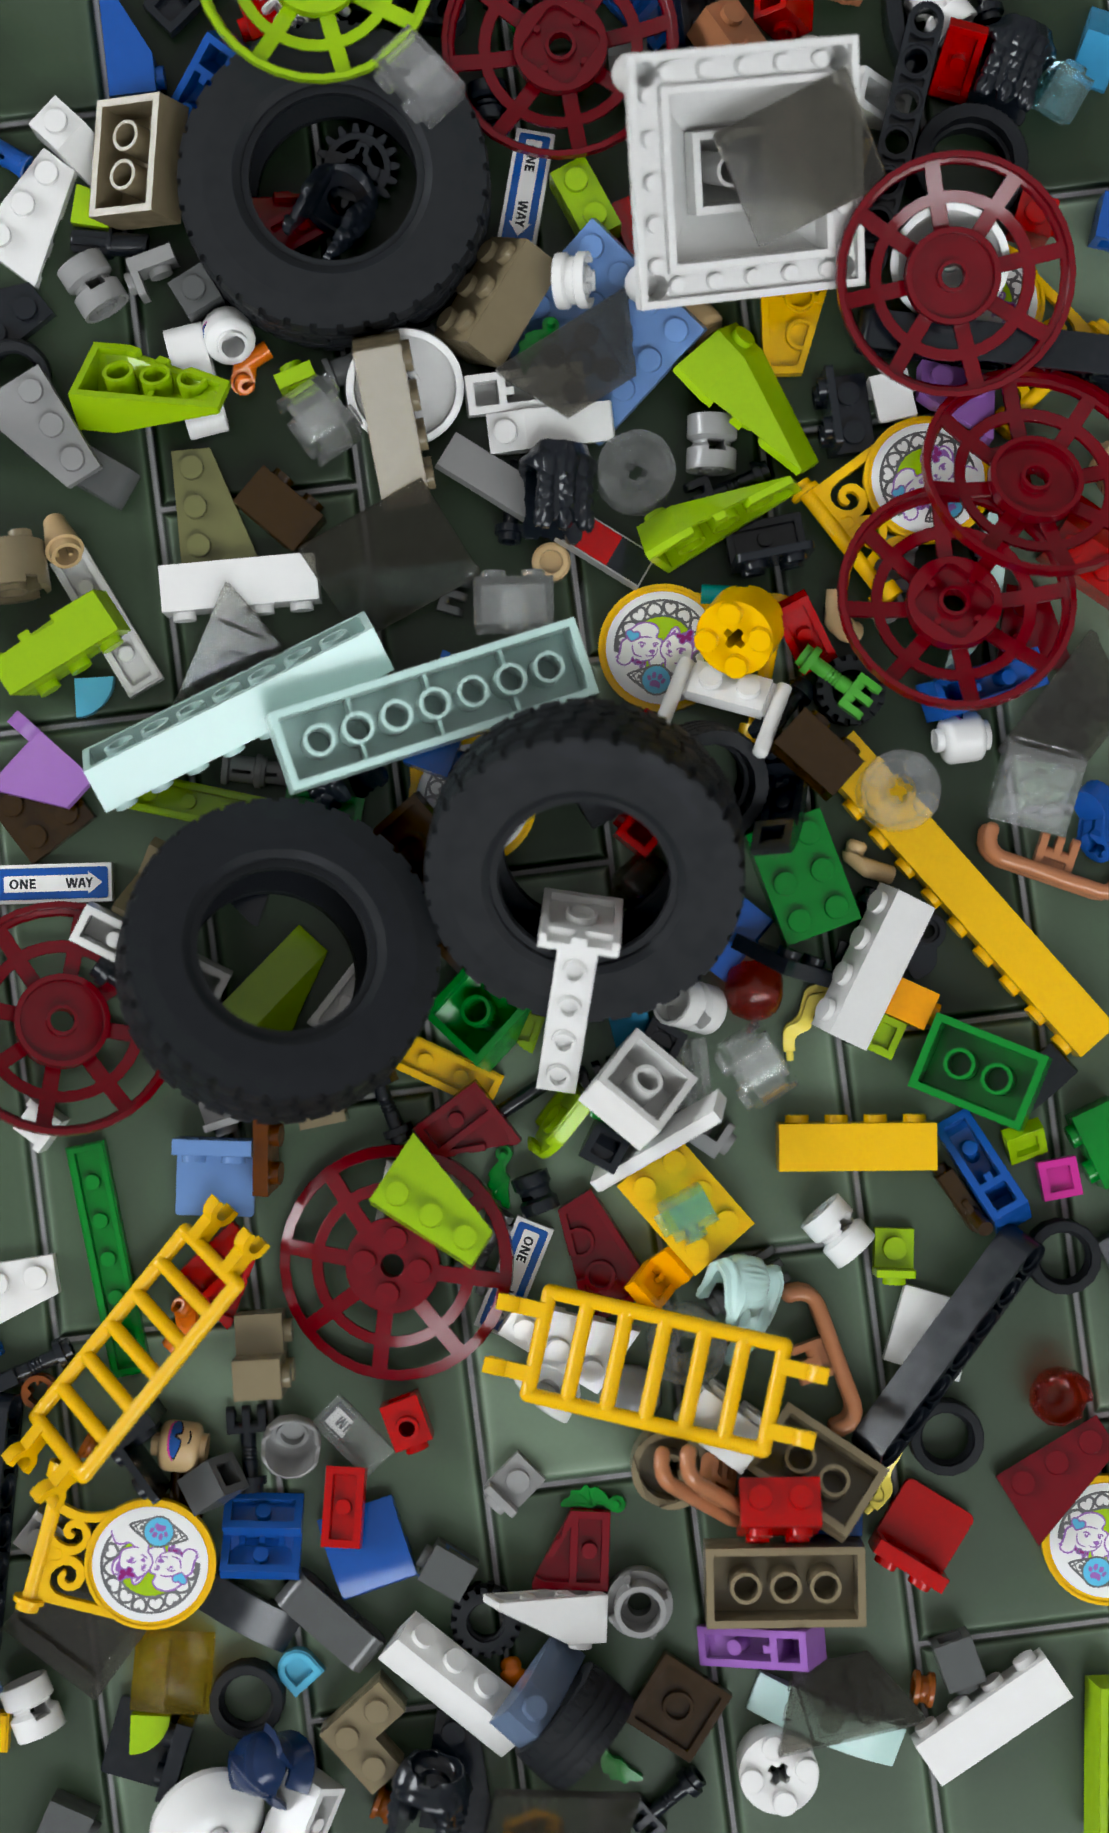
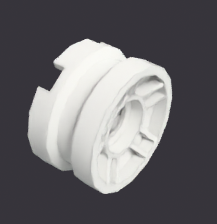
[551,251,596,310]

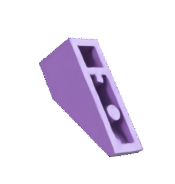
[697,1624,827,1672]

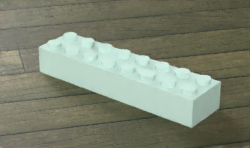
[82,611,394,813]
[265,617,600,796]

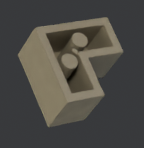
[231,1308,296,1402]
[319,1669,408,1795]

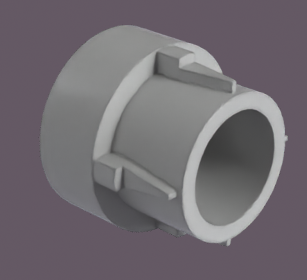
[606,1565,673,1640]

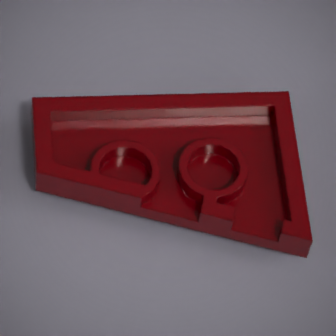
[558,1187,642,1319]
[996,1415,1109,1546]

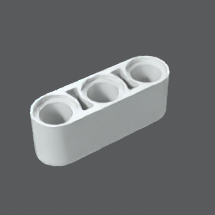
[163,321,230,440]

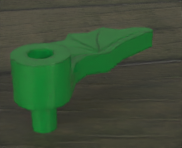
[516,317,559,375]
[487,1144,514,1209]
[560,1484,627,1513]
[600,1749,643,1784]

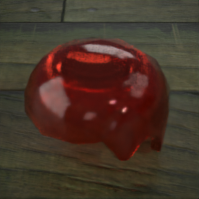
[724,960,783,1021]
[1028,1366,1094,1427]

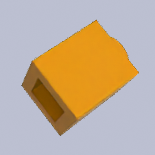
[884,977,942,1030]

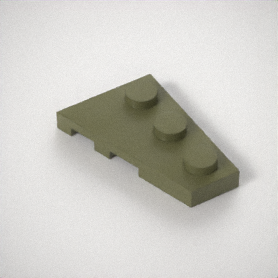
[171,447,258,563]

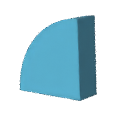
[74,676,115,719]

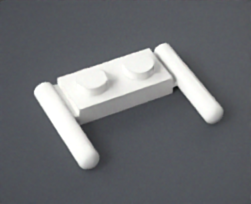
[657,656,792,759]

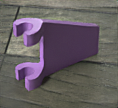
[0,710,91,810]

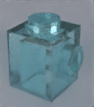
[1031,58,1095,125]
[654,1181,719,1245]

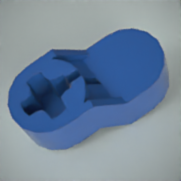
[1072,780,1109,863]

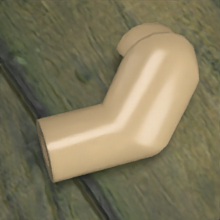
[824,589,864,643]
[842,839,896,885]

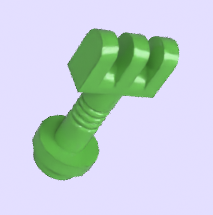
[794,644,883,721]

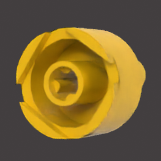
[694,585,784,679]

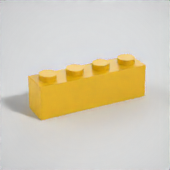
[775,1113,938,1172]

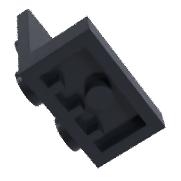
[812,364,875,459]
[111,1398,170,1505]
[101,1694,199,1803]

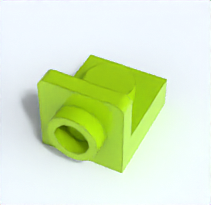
[872,1226,916,1286]

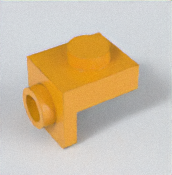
[624,1247,693,1309]

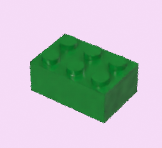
[744,807,862,946]
[907,1012,1053,1132]

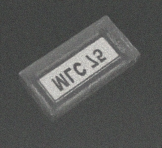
[312,1393,394,1478]

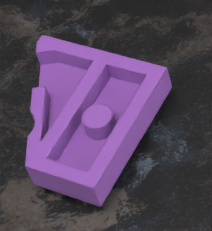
[915,359,995,446]

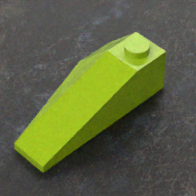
[672,322,819,476]
[68,342,231,433]
[636,476,802,573]
[222,925,328,1031]

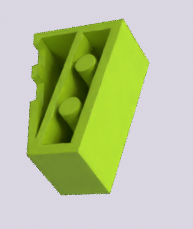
[0,589,131,698]
[369,1132,493,1269]

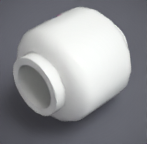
[202,306,256,365]
[931,711,992,764]

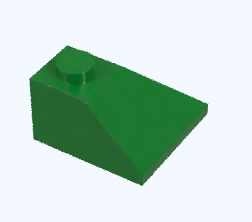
[428,968,531,1072]

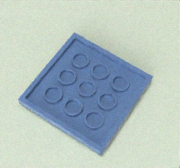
[509,218,708,446]

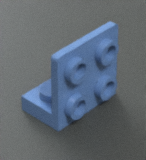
[171,1136,255,1217]

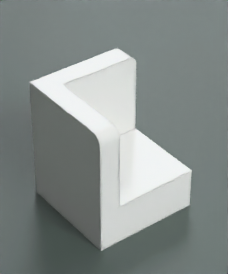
[866,368,918,424]
[13,1098,70,1154]

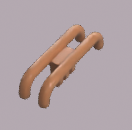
[976,821,1109,901]
[781,1281,863,1437]
[653,1444,740,1528]

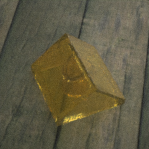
[130,1629,216,1714]

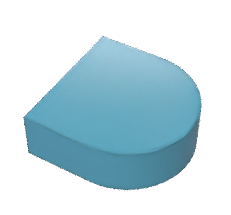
[277,1646,326,1698]

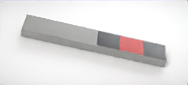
[435,432,652,590]

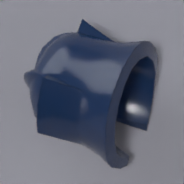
[228,1723,315,1810]

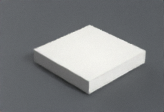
[882,1283,962,1382]

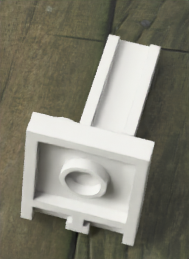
[536,887,623,1094]

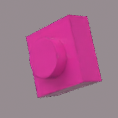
[1035,1155,1083,1202]

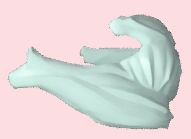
[696,1253,784,1366]

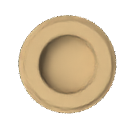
[532,542,571,583]

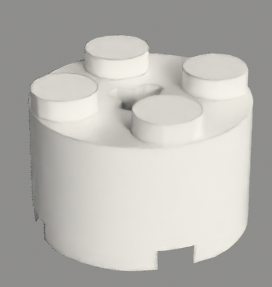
[736,1723,819,1816]

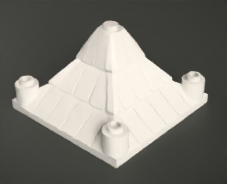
[612,34,866,311]

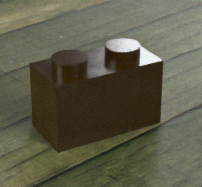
[233,465,326,553]
[770,707,864,801]

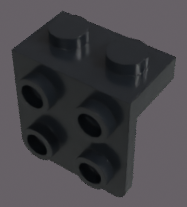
[724,512,815,579]

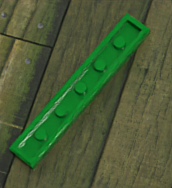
[65,1139,150,1378]

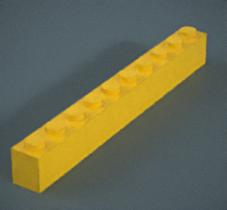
[838,731,1109,1057]

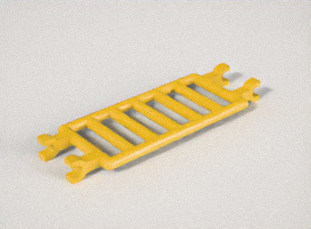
[1,1194,271,1512]
[481,1284,831,1458]

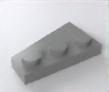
[0,364,103,489]

